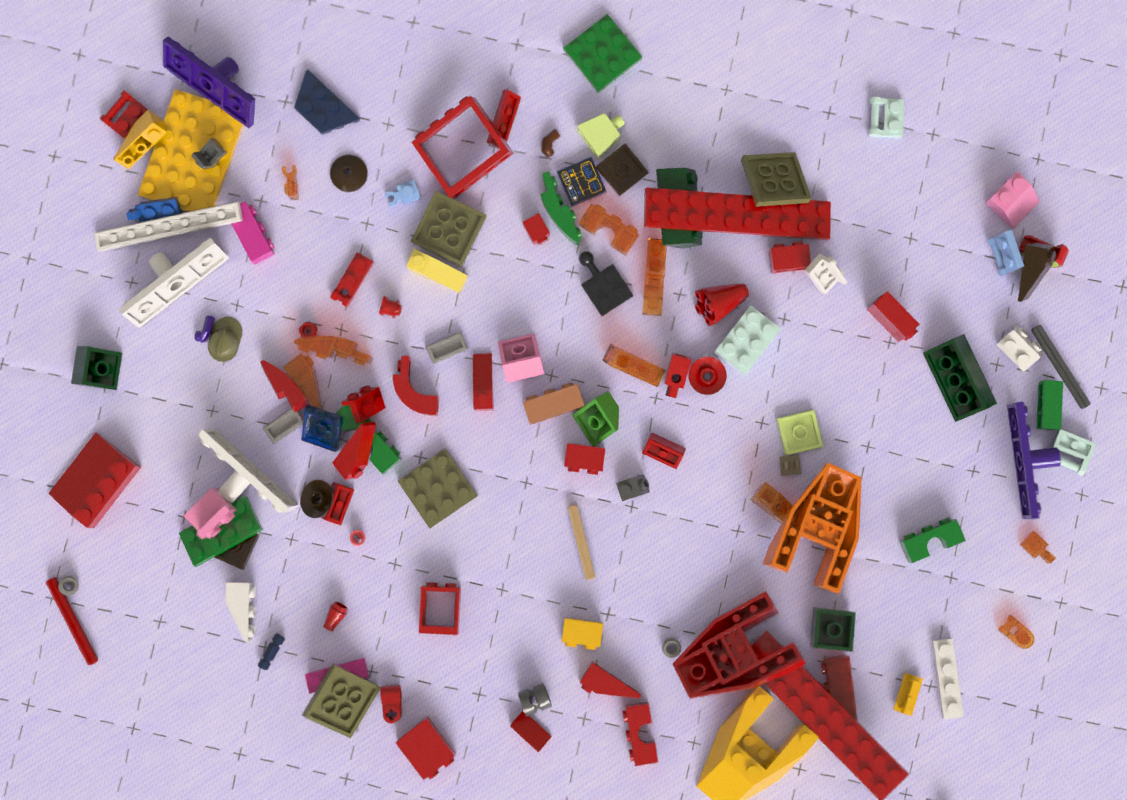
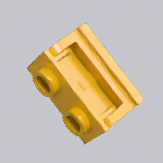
[562,617,603,650]

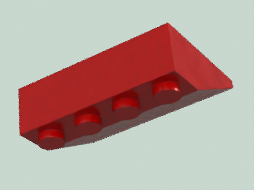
[48,432,141,528]

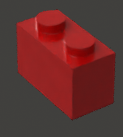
[768,242,811,274]
[564,443,605,475]

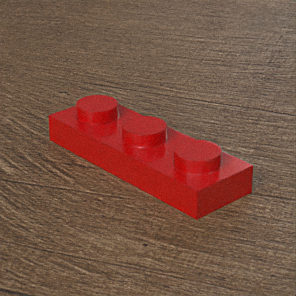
[486,89,521,150]

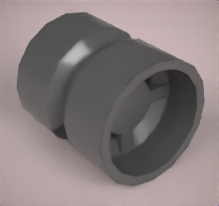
[518,683,552,717]

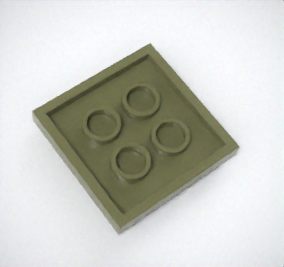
[741,152,811,207]
[411,191,487,267]
[398,449,477,529]
[302,663,380,738]

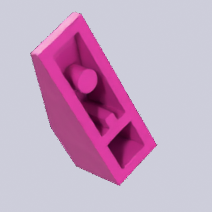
[305,658,369,694]

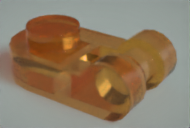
[997,615,1035,649]

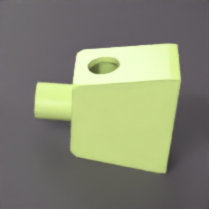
[577,113,625,159]

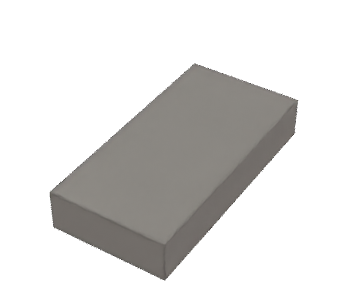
[426,332,468,365]
[263,408,306,444]

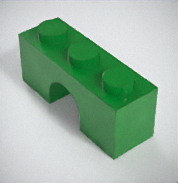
[899,517,966,563]

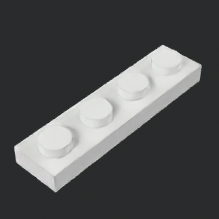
[932,638,964,719]

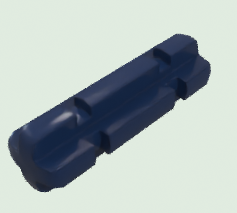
[258,633,285,670]

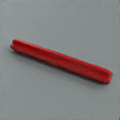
[46,577,98,666]

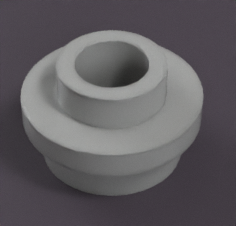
[58,576,79,596]
[662,638,681,658]

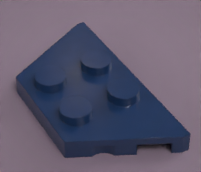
[294,69,361,135]

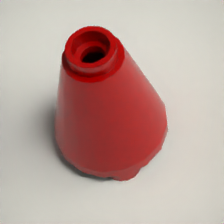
[695,283,749,326]

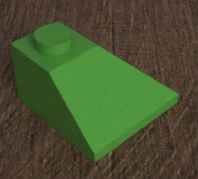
[572,391,619,447]

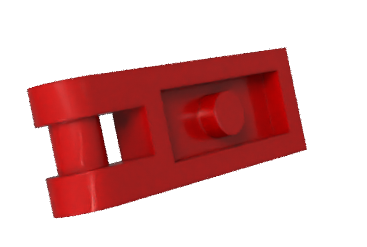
[330,252,374,307]

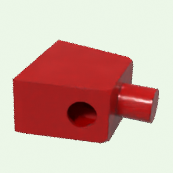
[664,353,692,398]

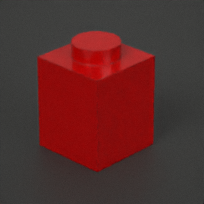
[522,213,550,245]

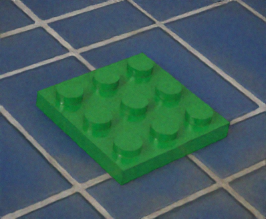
[563,14,642,93]

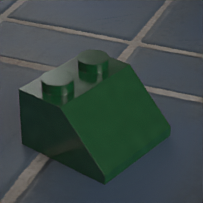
[71,346,122,390]

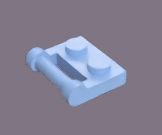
[987,230,1024,276]

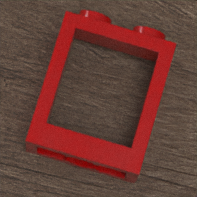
[419,582,461,635]

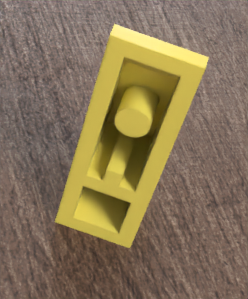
[406,249,468,293]

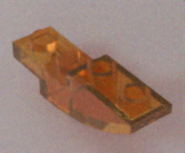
[642,238,667,316]
[294,336,373,366]

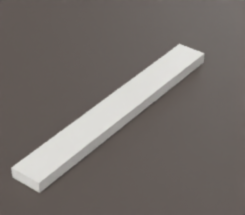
[94,201,243,252]

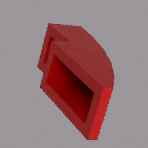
[260,360,308,412]

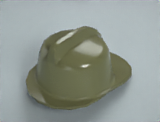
[208,317,242,362]

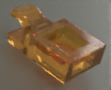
[282,165,299,200]
[1020,531,1056,564]

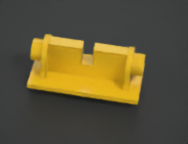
[893,673,923,716]

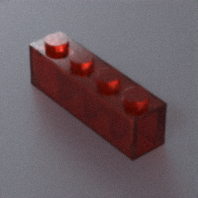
[821,655,858,721]

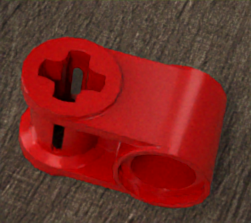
[380,685,402,724]

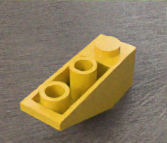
[113,109,167,170]

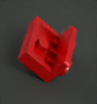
[341,385,386,423]

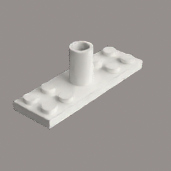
[118,238,229,328]
[198,428,298,513]

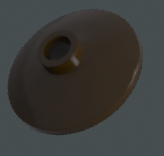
[330,155,368,192]
[300,480,334,518]

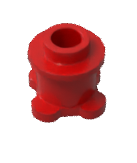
[379,296,402,319]

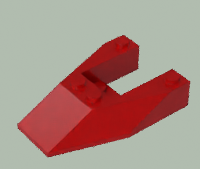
[672,591,806,699]

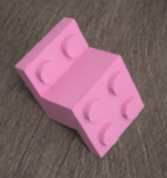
[184,488,237,539]

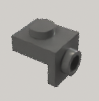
[191,138,227,169]
[616,474,650,501]

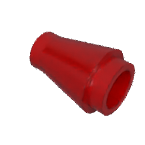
[323,601,348,632]

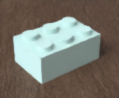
[714,305,781,376]

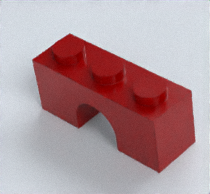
[622,702,658,766]

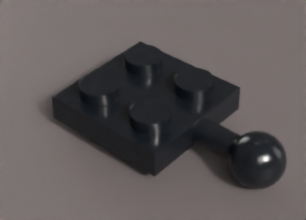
[579,251,634,317]

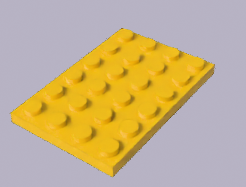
[138,89,243,212]

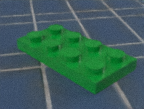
[179,496,263,567]

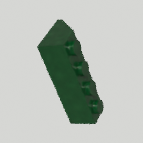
[656,168,703,249]
[923,334,997,422]

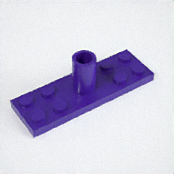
[163,36,256,129]
[1007,402,1061,519]

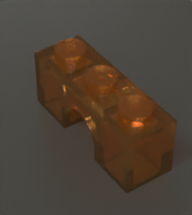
[579,203,639,256]

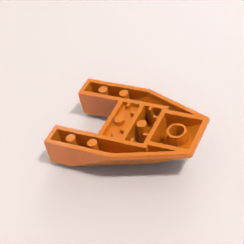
[762,463,862,594]

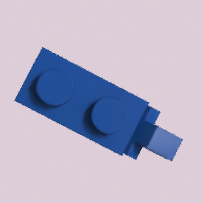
[126,197,182,222]

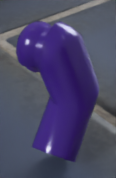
[194,316,215,343]

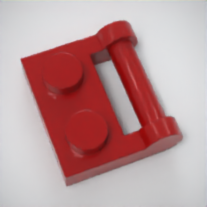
[99,90,148,139]

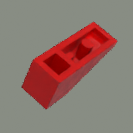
[473,353,494,411]
[332,422,376,480]
[579,661,641,699]

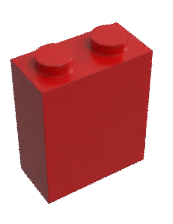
[866,291,920,342]
[395,716,456,780]

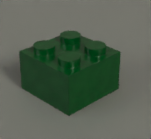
[810,607,856,652]

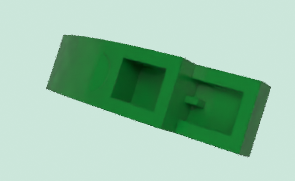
[540,171,582,245]

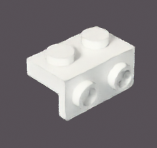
[804,254,847,295]
[996,325,1043,372]

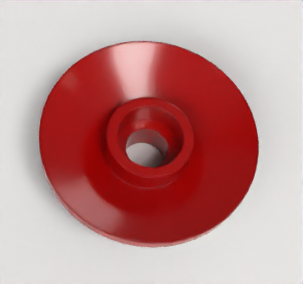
[688,357,727,395]

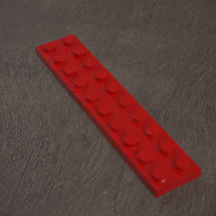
[644,187,831,240]
[751,630,909,800]

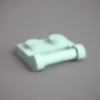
[869,97,904,138]
[1051,429,1096,476]

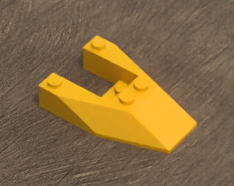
[696,685,818,800]

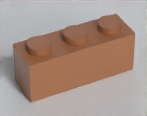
[523,382,585,425]

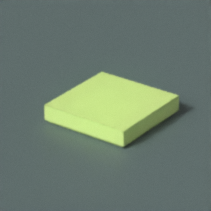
[776,410,823,456]

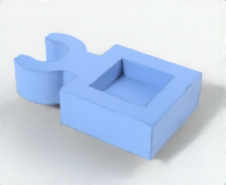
[385,180,421,207]

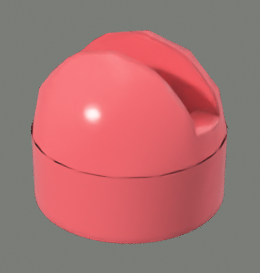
[350,530,365,546]

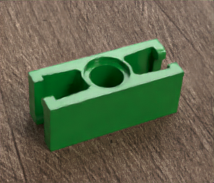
[1036,380,1064,430]

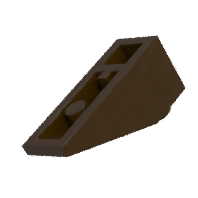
[1018,242,1056,302]

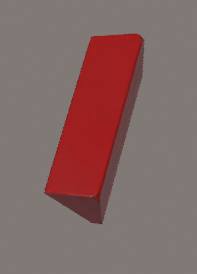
[642,433,686,470]
[320,482,355,525]
[510,710,552,752]

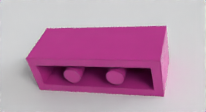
[232,201,275,265]

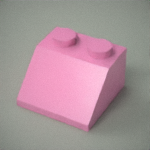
[985,171,1040,229]
[498,333,544,383]

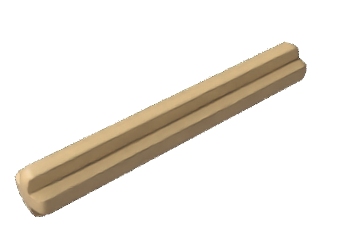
[568,505,595,580]

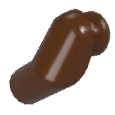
[541,129,560,157]

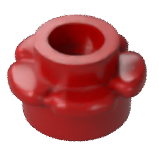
[299,322,318,340]

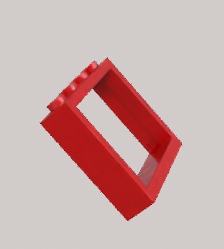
[411,96,514,199]

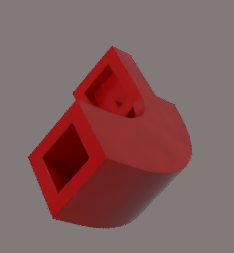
[393,356,439,416]

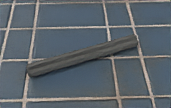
[1031,324,1091,409]

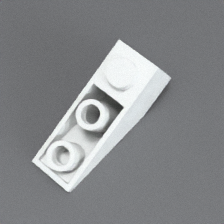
[225,582,256,642]

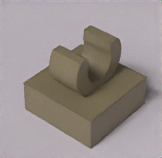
[779,455,801,476]

